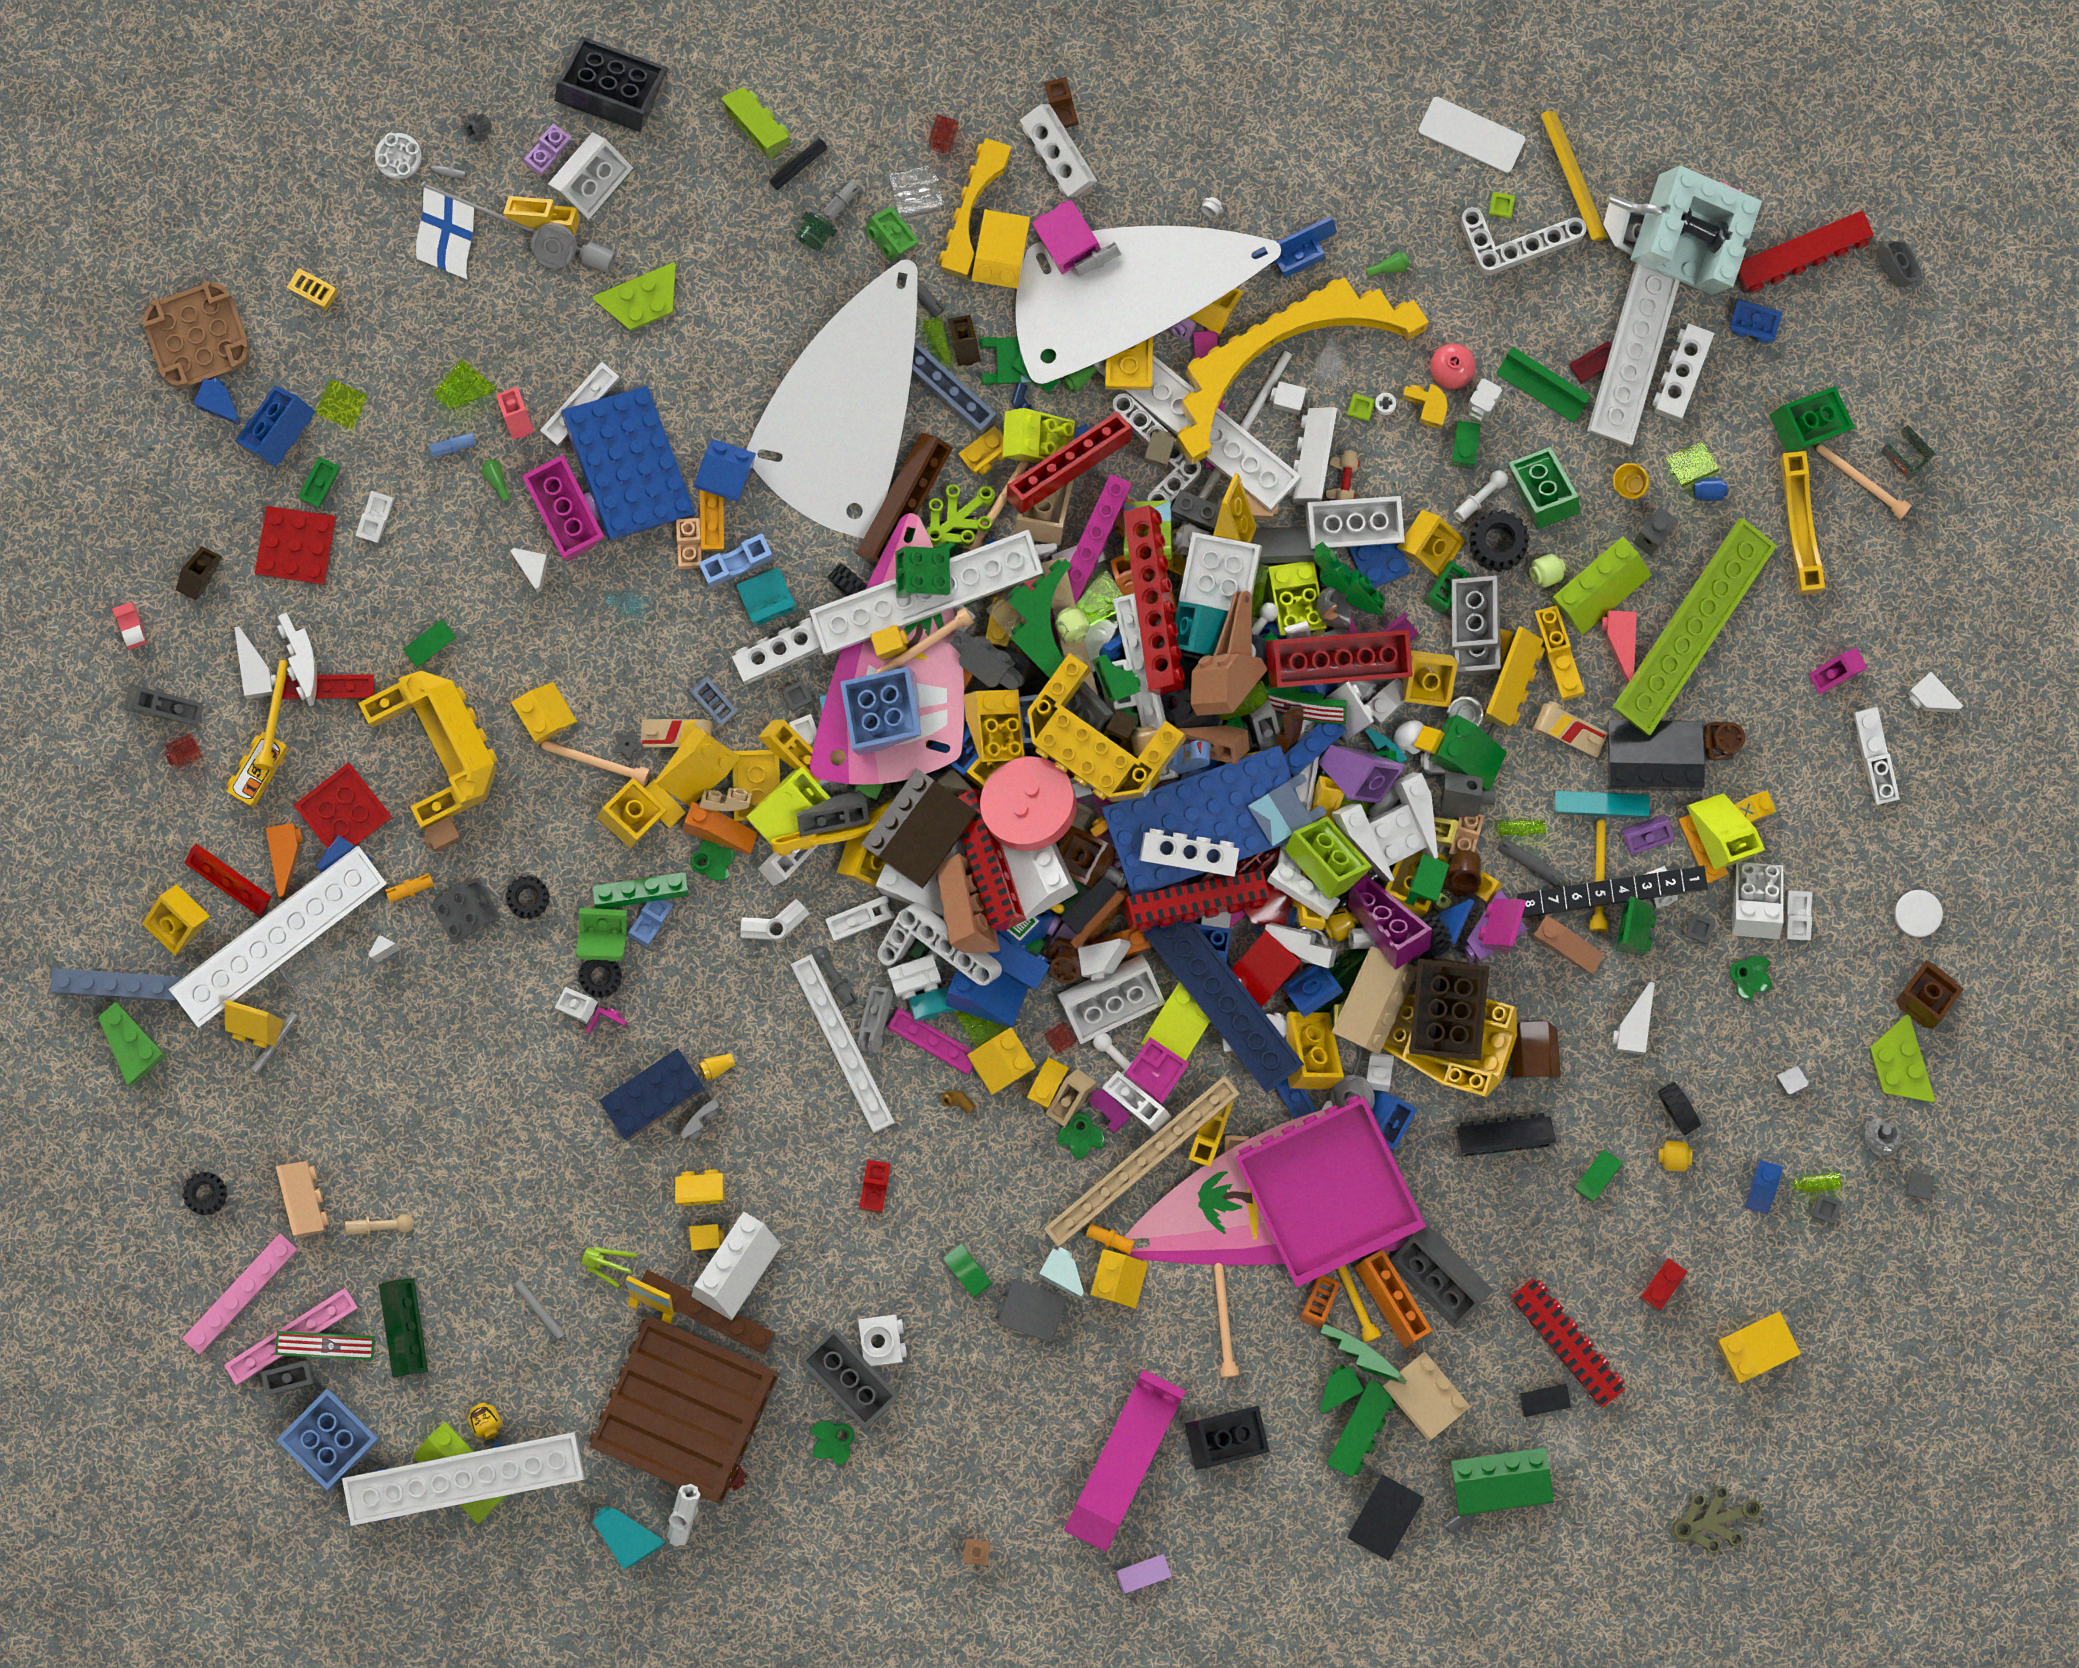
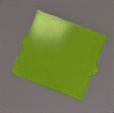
[315,379,368,429]
[1665,441,1719,487]

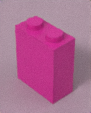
[1032,200,1101,275]

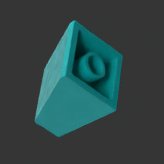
[1174,601,1229,656]
[593,1506,667,1570]

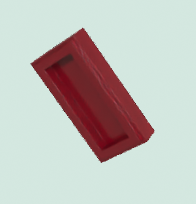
[1569,341,1612,384]

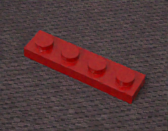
[281,674,375,700]
[184,843,272,917]

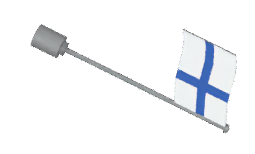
[416,181,616,280]

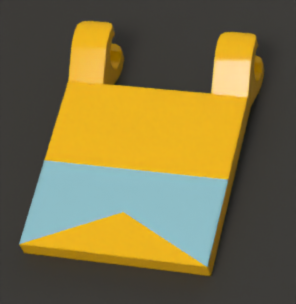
[626,1276,677,1325]

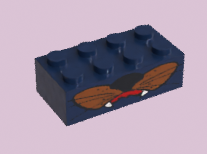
[599,1048,706,1142]

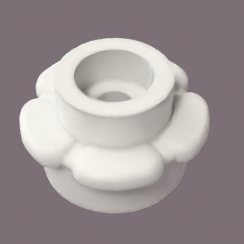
[1201,197,1223,218]

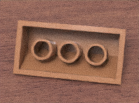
[936,854,1000,953]

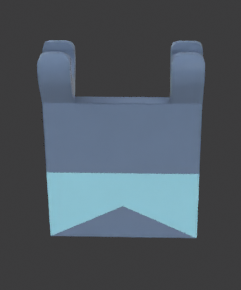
[1248,773,1326,847]

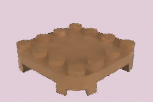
[142,281,250,389]

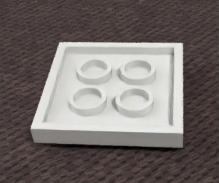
[1179,532,1262,611]

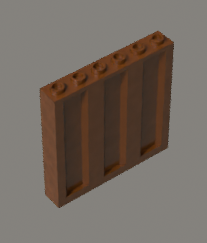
[589,1315,780,1505]

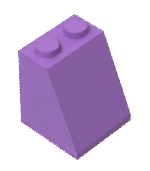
[1318,745,1405,803]
[1463,890,1527,964]

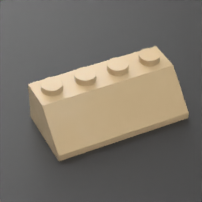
[1332,946,1417,1055]

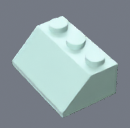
[1039,1247,1084,1300]

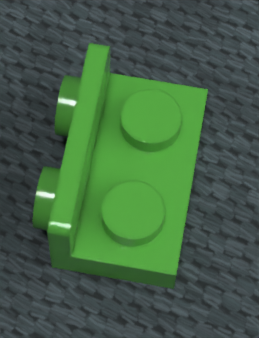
[865,206,920,262]

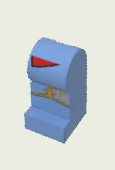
[1166,741,1211,774]

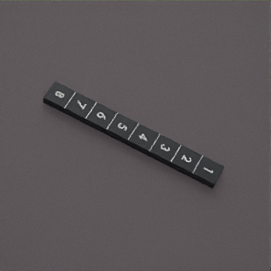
[1517,865,1708,918]

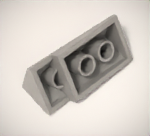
[1452,575,1502,677]

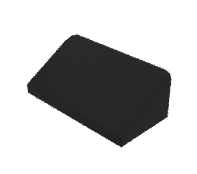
[1519,1383,1571,1417]

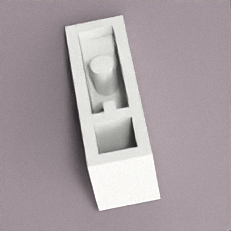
[234,627,276,699]
[758,845,818,886]
[1612,982,1655,1055]
[1102,1070,1174,1134]

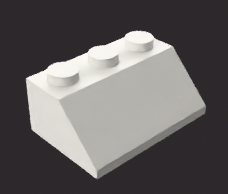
[548,132,633,220]

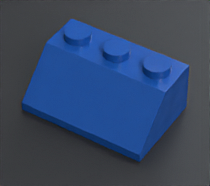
[235,385,316,468]

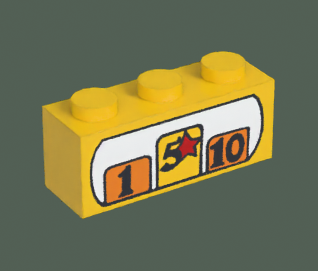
[226,731,290,809]

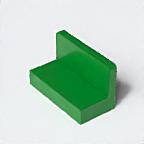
[1405,854,1449,906]

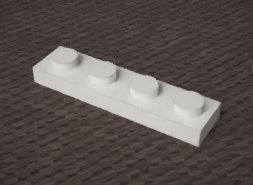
[540,362,620,447]

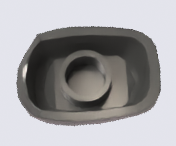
[1877,240,1922,287]

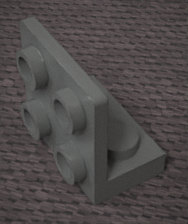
[431,878,501,944]

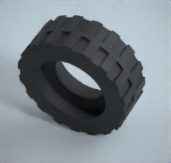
[1657,1081,1701,1136]

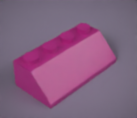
[522,455,605,562]

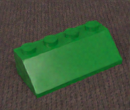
[1451,1448,1554,1516]

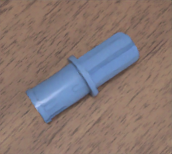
[429,432,477,458]

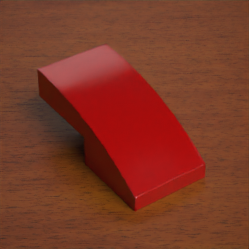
[859,1159,891,1214]

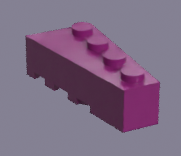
[1348,876,1432,970]

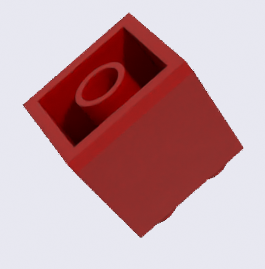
[1231,931,1301,1009]

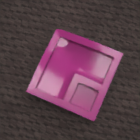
[1124,1037,1190,1105]

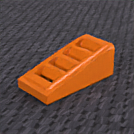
[1300,1275,1341,1329]

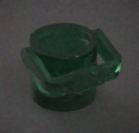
[795,210,838,252]

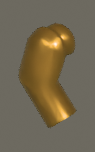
[941,1091,976,1115]

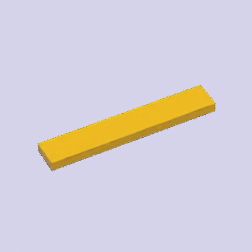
[1541,111,1608,241]

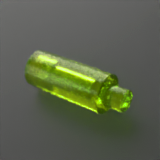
[1793,1172,1842,1193]

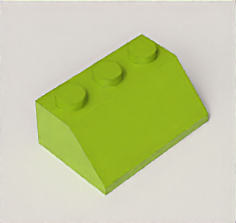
[721,87,790,160]
[1284,816,1372,900]

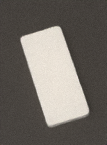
[1418,97,1525,173]

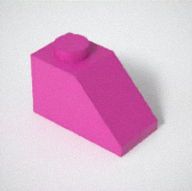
[1808,648,1868,695]

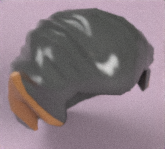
[1317,587,1350,629]

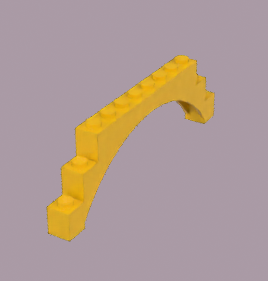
[1176,277,1429,465]

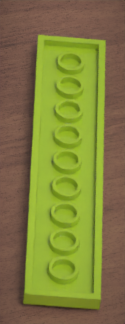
[1612,518,1777,735]

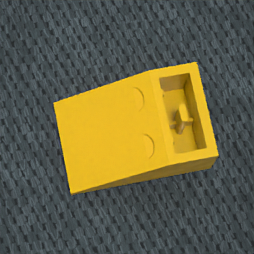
[964,690,1024,762]

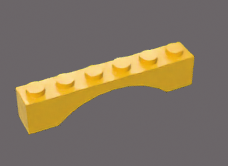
[938,138,1012,280]
[1779,451,1825,596]

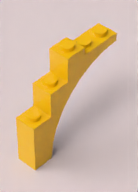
[1291,776,1344,930]

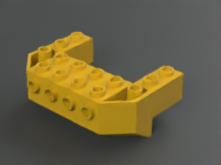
[1027,653,1187,802]
[358,671,498,831]

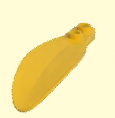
[771,795,897,856]

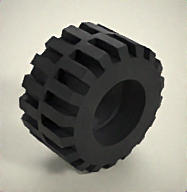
[1469,509,1529,572]

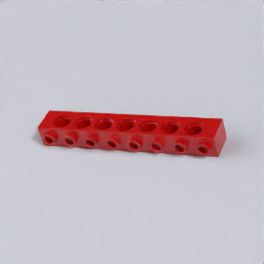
[1123,505,1185,695]

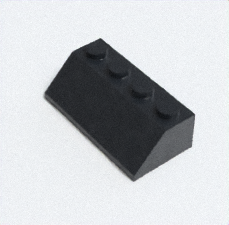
[1455,1113,1556,1157]

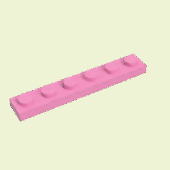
[182,1233,298,1355]
[224,1288,358,1386]

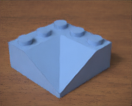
[840,667,921,755]
[277,1388,381,1491]

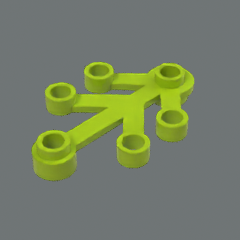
[926,484,995,548]

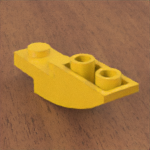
[1535,605,1585,701]

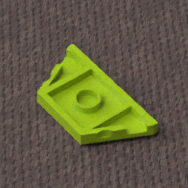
[592,262,676,331]
[1869,1014,1935,1103]

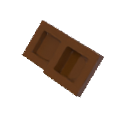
[1044,77,1079,128]
[1277,705,1304,755]

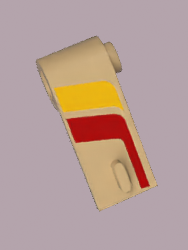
[1532,701,1608,758]
[641,719,712,748]

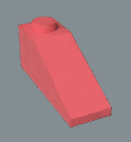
[1601,610,1637,684]

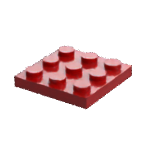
[255,506,336,586]
[293,762,393,848]

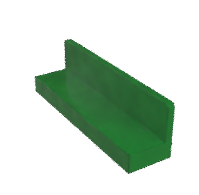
[1496,346,1591,423]

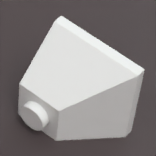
[1603,203,1646,256]

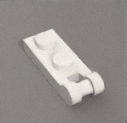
[825,896,895,942]

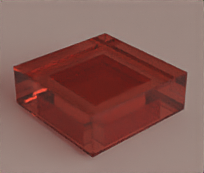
[1044,1022,1077,1055]

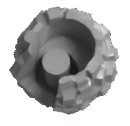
[1864,1118,1902,1156]

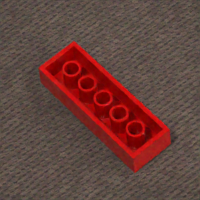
[1266,630,1413,688]

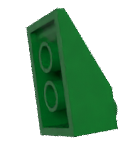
[1769,386,1855,453]
[1508,447,1580,530]
[1428,714,1507,791]
[1616,896,1657,956]

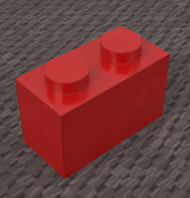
[1639,1258,1688,1312]

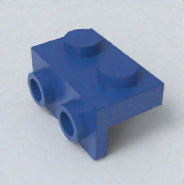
[1729,299,1783,343]

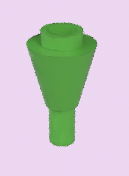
[1366,250,1410,277]
[1062,364,1099,393]
[480,459,511,502]

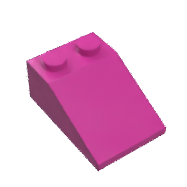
[1478,899,1526,955]

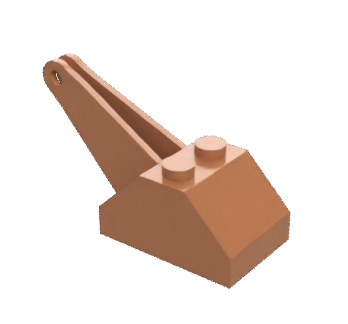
[1191,591,1267,716]

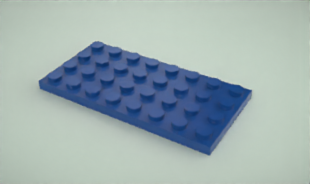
[1101,745,1298,896]

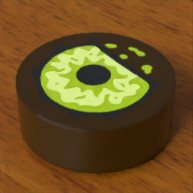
[1431,889,1455,912]

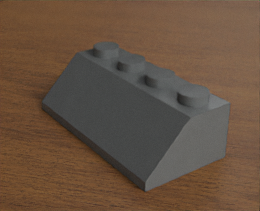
[1390,1223,1494,1329]
[799,1327,900,1430]

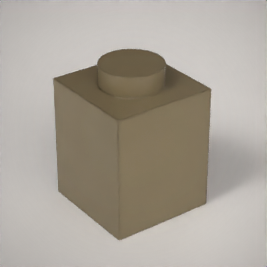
[1144,430,1175,469]

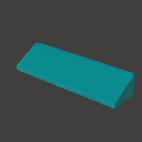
[1554,791,1650,819]

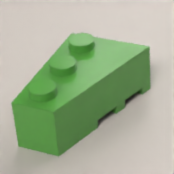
[98,1002,167,1088]

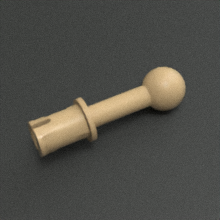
[345,1214,414,1236]

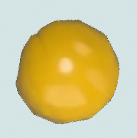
[1613,463,1650,500]

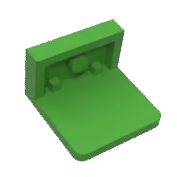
[576,908,627,961]

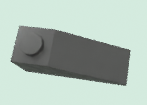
[124,686,203,726]
[796,791,869,837]

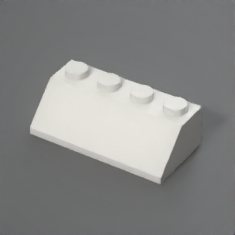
[1289,407,1337,505]
[1305,496,1405,549]
[1057,954,1165,1044]
[691,1212,781,1320]

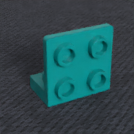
[737,568,797,628]

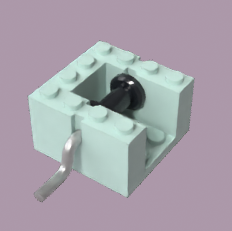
[1607,165,1762,295]

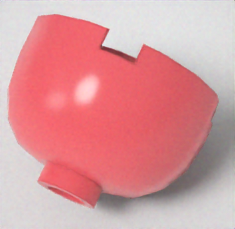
[1430,343,1476,390]

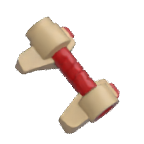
[1326,451,1360,501]

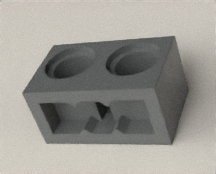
[1171,489,1221,534]

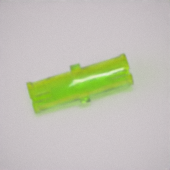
[1498,818,1546,837]

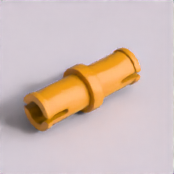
[385,872,434,904]
[1086,1223,1135,1255]

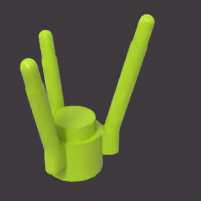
[581,1246,637,1288]

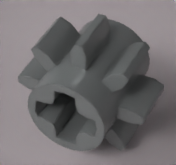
[463,112,492,142]

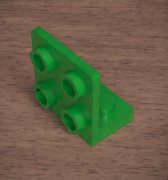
[895,546,950,598]

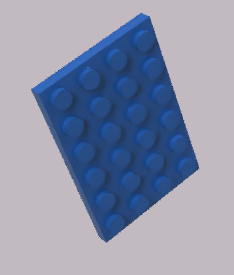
[560,386,696,541]

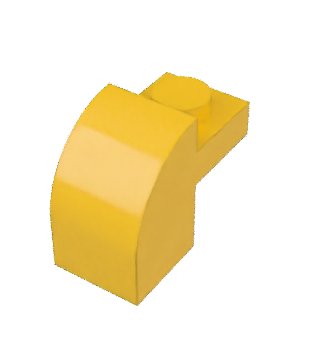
[1402,384,1448,430]

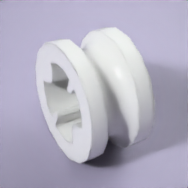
[1375,393,1396,415]

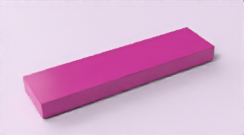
[887,1007,973,1075]

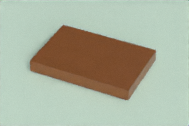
[1070,890,1132,948]

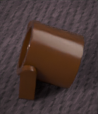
[1703,722,1745,761]
[1444,850,1481,896]
[1045,936,1081,984]

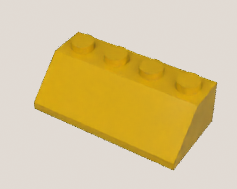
[1483,626,1545,730]

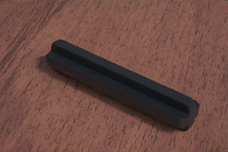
[769,138,827,190]

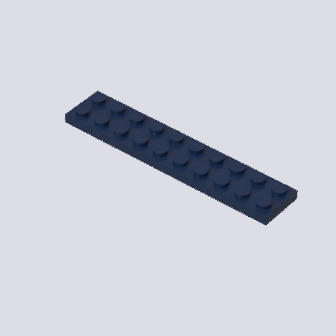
[1122,886,1304,1094]

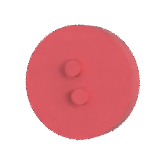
[980,757,1077,851]

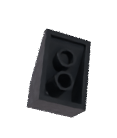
[988,641,1050,697]
[1184,1405,1270,1470]
[1347,1474,1425,1561]

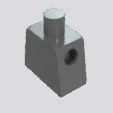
[1633,507,1679,557]
[1440,771,1495,817]

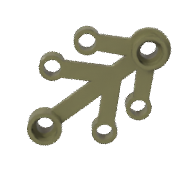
[1671,1486,1762,1553]

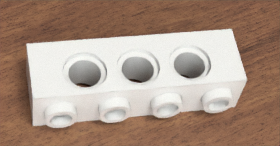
[1020,104,1097,197]
[1652,323,1714,423]
[732,617,822,685]
[1139,828,1239,877]

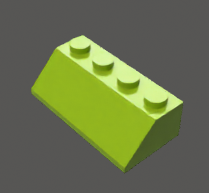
[1551,536,1652,636]
[413,1422,510,1525]

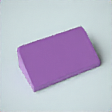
[1621,814,1674,856]

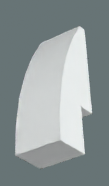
[1265,923,1337,968]

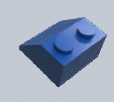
[694,439,756,502]

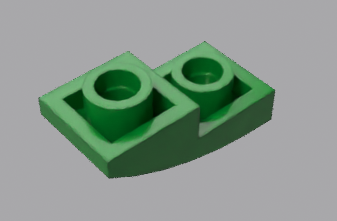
[403,619,456,668]
[1574,1149,1623,1203]
[943,1244,993,1298]

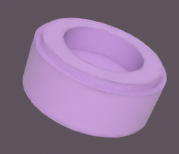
[1047,913,1063,937]

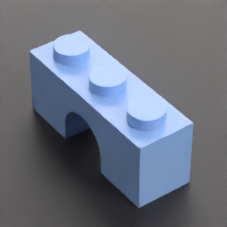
[699,534,773,589]

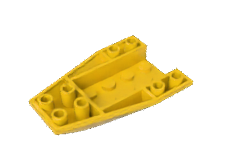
[1382,994,1517,1097]

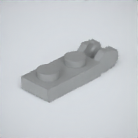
[857,986,894,1053]

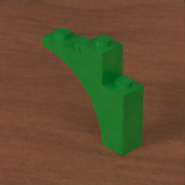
[1008,558,1072,679]

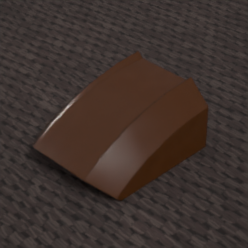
[1056,826,1116,889]
[1896,960,1964,1029]
[1511,1021,1561,1079]

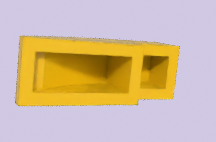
[503,196,580,236]

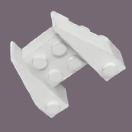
[1331,772,1438,881]

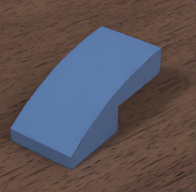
[627,900,674,948]

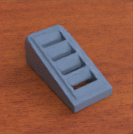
[688,676,738,727]

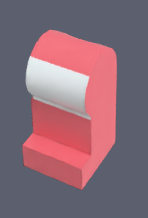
[112,602,147,650]

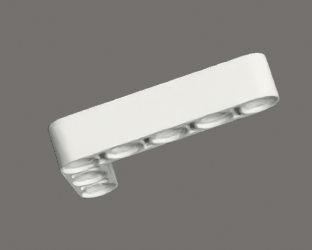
[1461,207,1586,275]
[1113,393,1201,505]
[878,903,1002,985]

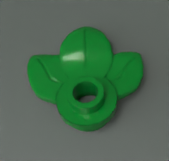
[690,840,736,881]
[1729,956,1772,1001]
[1057,1113,1105,1160]
[810,1421,855,1466]

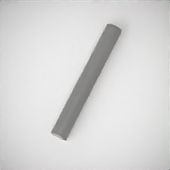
[250,1011,299,1074]
[513,1279,565,1340]

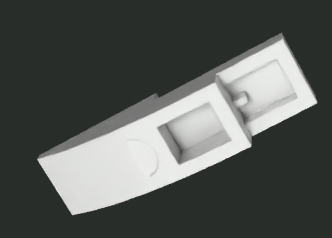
[277,613,317,706]
[1853,707,1900,805]

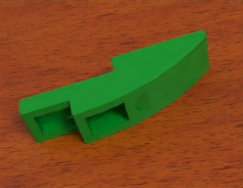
[1314,542,1385,616]

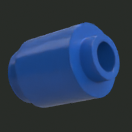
[1693,477,1728,501]

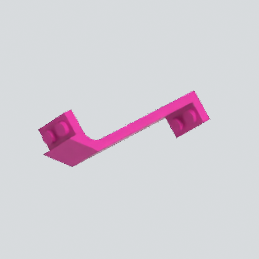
[1063,1370,1186,1552]

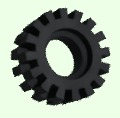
[827,563,867,597]
[506,875,550,919]
[1419,913,1451,958]
[578,960,622,998]
[182,1172,228,1216]

